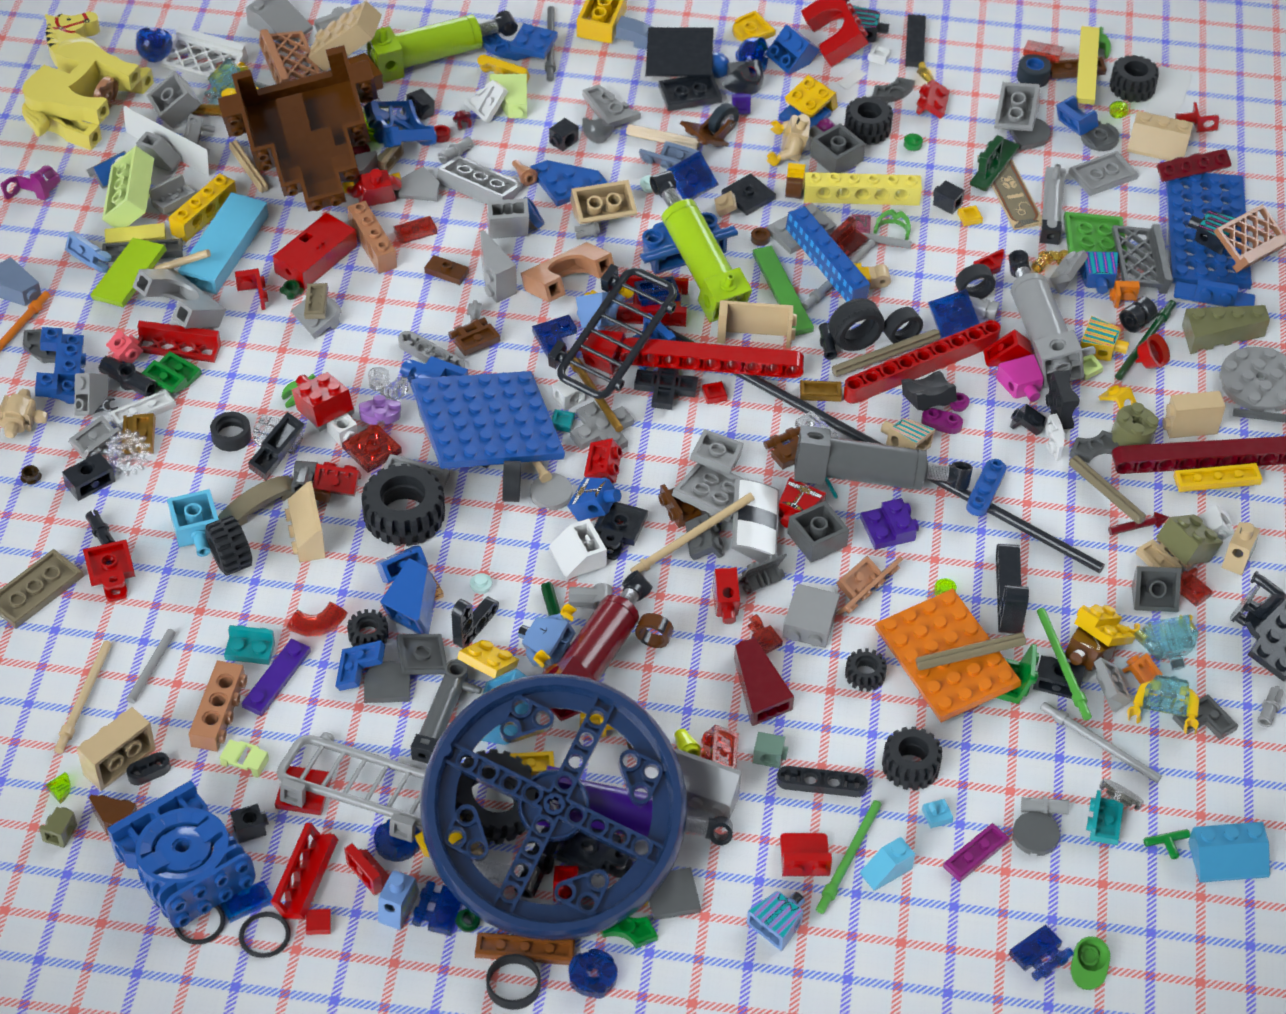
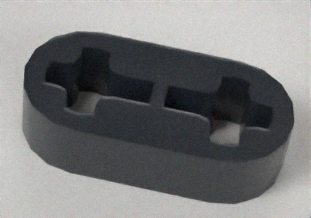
[126,752,171,786]

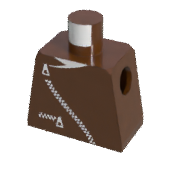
[1065,626,1117,671]

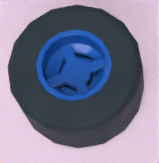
[1016,54,1052,87]

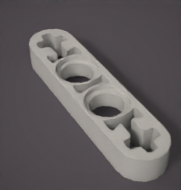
[398,331,465,368]

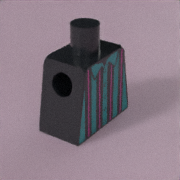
[853,5,890,42]
[1188,211,1237,255]

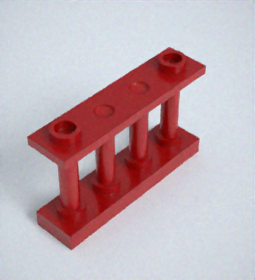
[616,274,689,327]

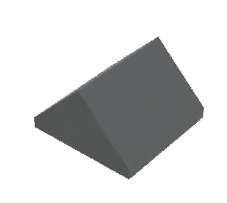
[1131,566,1182,612]

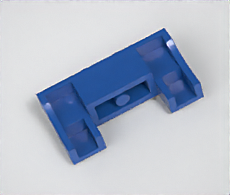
[35,327,86,404]

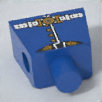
[567,477,622,521]

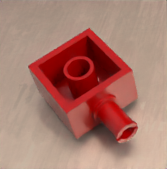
[292,372,354,427]

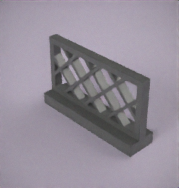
[1112,224,1173,294]

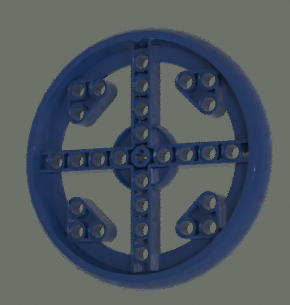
[420,674,687,941]

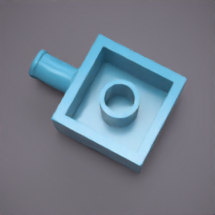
[167,489,219,557]

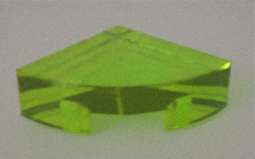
[46,772,71,804]

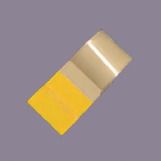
[853,263,891,289]

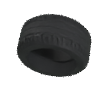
[829,298,885,351]

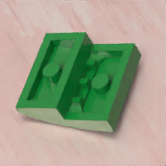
[142,351,202,394]

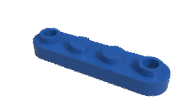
[966,459,1007,516]

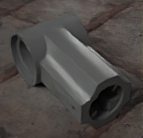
[291,461,318,493]

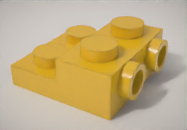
[1074,604,1136,647]

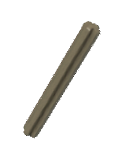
[1069,455,1146,524]
[916,632,1026,670]

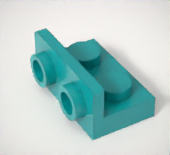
[224,625,275,665]

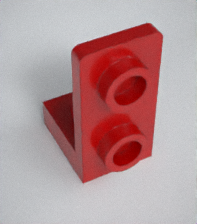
[235,268,269,310]

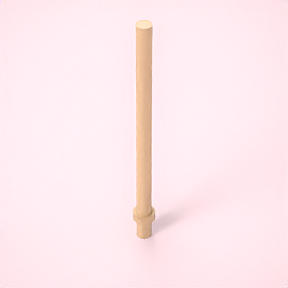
[630,492,755,573]

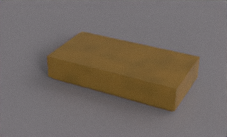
[800,380,842,402]

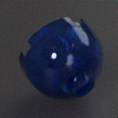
[135,27,173,63]
[735,37,768,74]

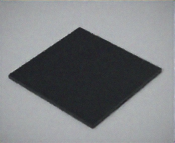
[645,27,714,77]

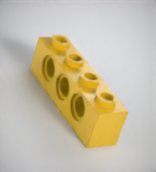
[168,173,237,242]

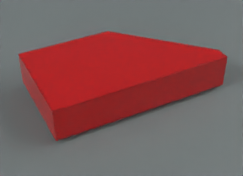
[973,249,1004,275]

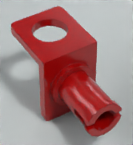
[1175,102,1219,133]

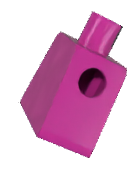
[996,354,1043,402]

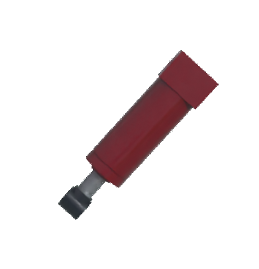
[542,570,653,721]

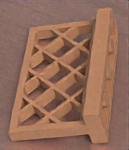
[259,29,321,84]
[1214,204,1286,273]

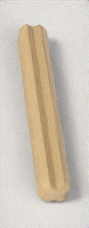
[626,124,699,150]
[229,140,269,193]

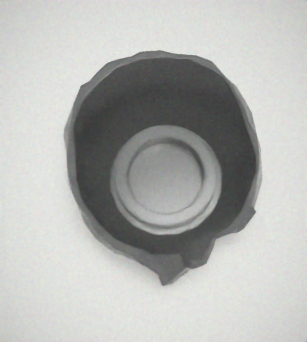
[582,117,614,144]

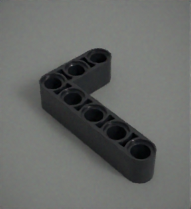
[996,544,1029,634]

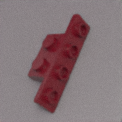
[1156,149,1232,182]

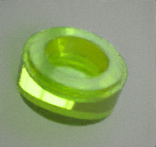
[1109,101,1128,118]
[934,578,957,596]

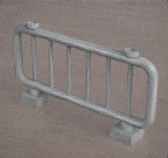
[277,732,425,842]

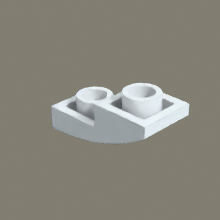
[1045,414,1064,461]

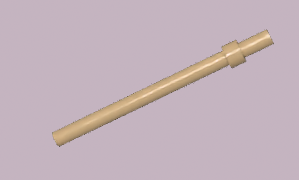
[54,640,112,754]

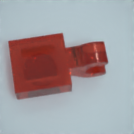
[748,614,783,654]

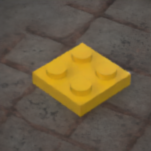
[457,640,519,679]

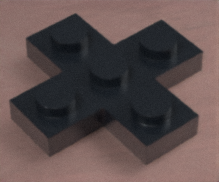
[634,367,698,410]

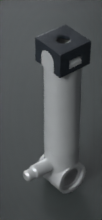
[1039,164,1066,245]

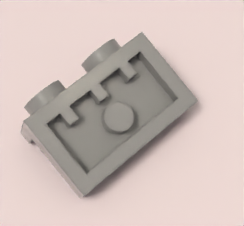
[1093,657,1132,712]

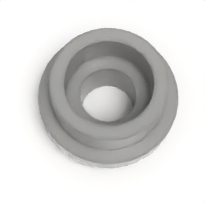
[467,300,482,320]

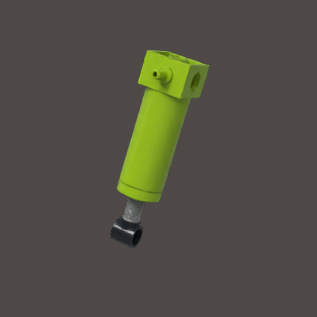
[366,10,518,83]
[650,170,752,323]

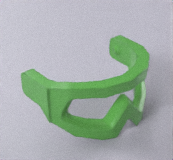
[873,209,911,240]

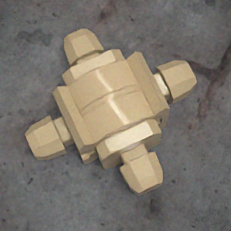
[0,388,48,438]

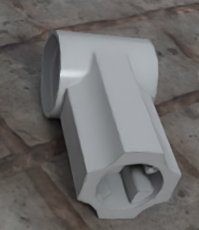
[568,583,613,610]

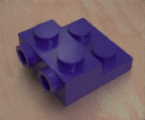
[860,498,919,550]

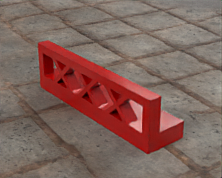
[137,320,221,363]
[271,823,339,919]

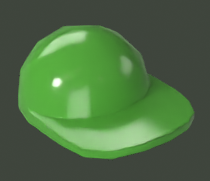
[1071,936,1110,990]

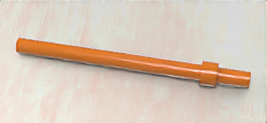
[0,291,51,352]

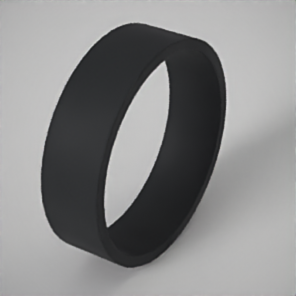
[486,954,541,1010]

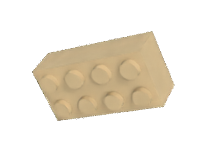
[308,1,382,72]

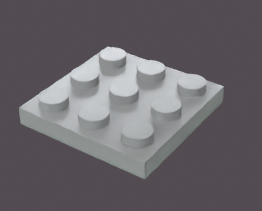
[672,463,744,522]

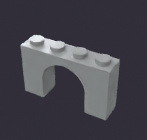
[133,269,226,328]

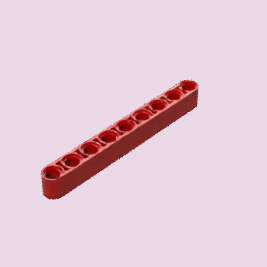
[843,320,1001,404]
[620,337,804,378]

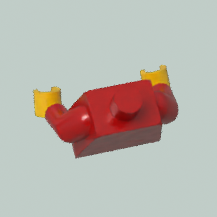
[342,169,402,206]

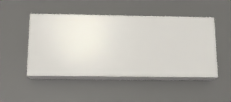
[109,390,176,430]

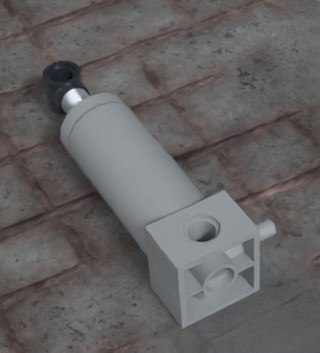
[1008,250,1096,388]

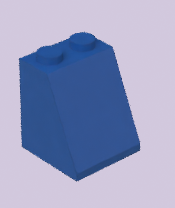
[380,558,437,634]

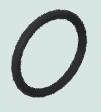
[174,905,225,945]
[239,912,291,958]

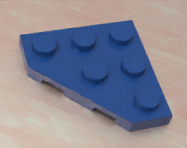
[530,160,608,207]

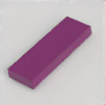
[943,823,1010,882]

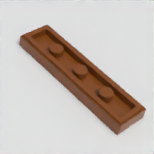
[475,932,575,966]

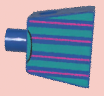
[1079,252,1118,294]

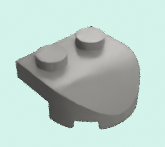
[291,297,342,339]

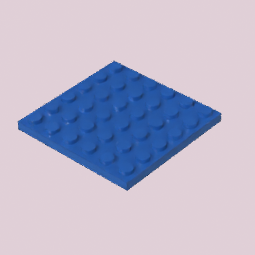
[411,371,565,469]

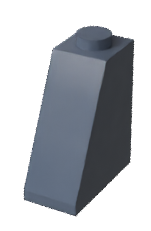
[0,257,41,306]

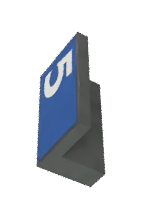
[87,151,126,188]

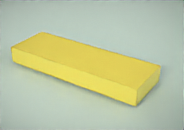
[105,223,166,243]

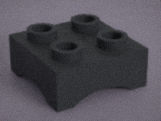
[1045,370,1080,429]
[902,371,957,411]

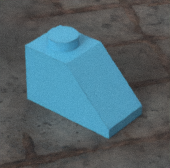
[860,837,915,891]

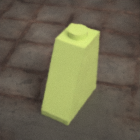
[489,74,527,118]

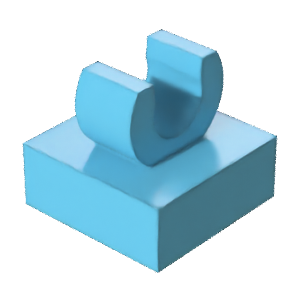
[922,799,954,828]

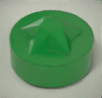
[903,133,923,151]

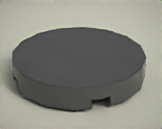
[1081,121,1119,151]
[1012,812,1060,856]

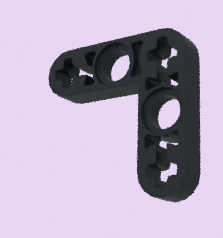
[451,596,499,649]

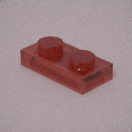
[393,216,438,244]

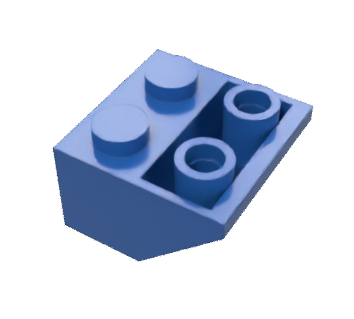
[765,24,820,75]

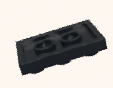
[658,73,722,111]

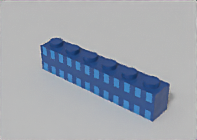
[785,206,870,302]

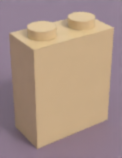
[1162,391,1226,438]

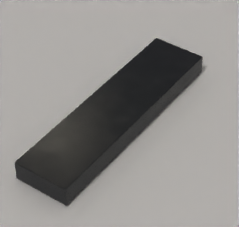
[905,14,926,68]

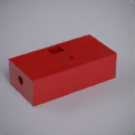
[273,212,357,291]

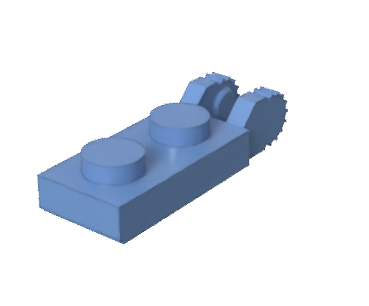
[65,231,112,273]

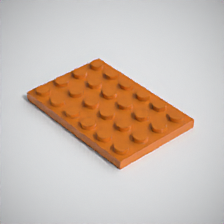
[875,589,1021,722]

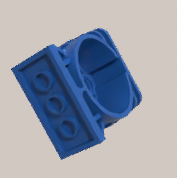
[107,780,256,928]

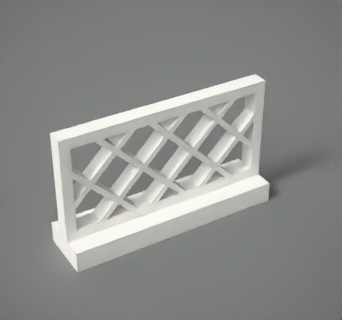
[161,27,248,85]

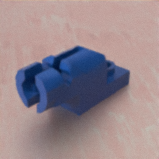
[400,356,468,383]

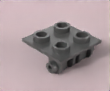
[738,554,787,593]

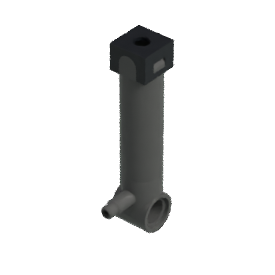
[411,659,482,764]

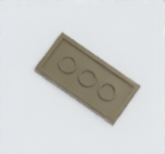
[0,549,84,629]

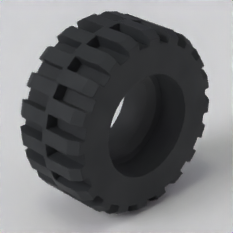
[361,464,445,546]
[455,749,539,845]

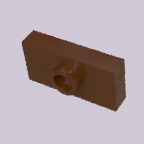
[424,255,469,285]

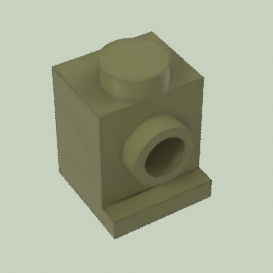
[39,807,77,848]

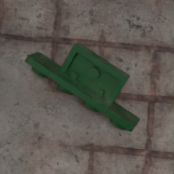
[970,135,1020,191]

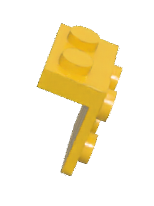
[785,75,838,118]

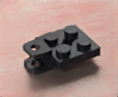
[594,502,648,560]
[556,828,633,878]

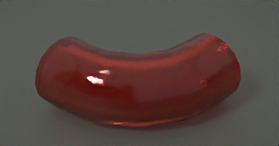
[286,602,348,637]

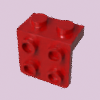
[780,833,832,876]

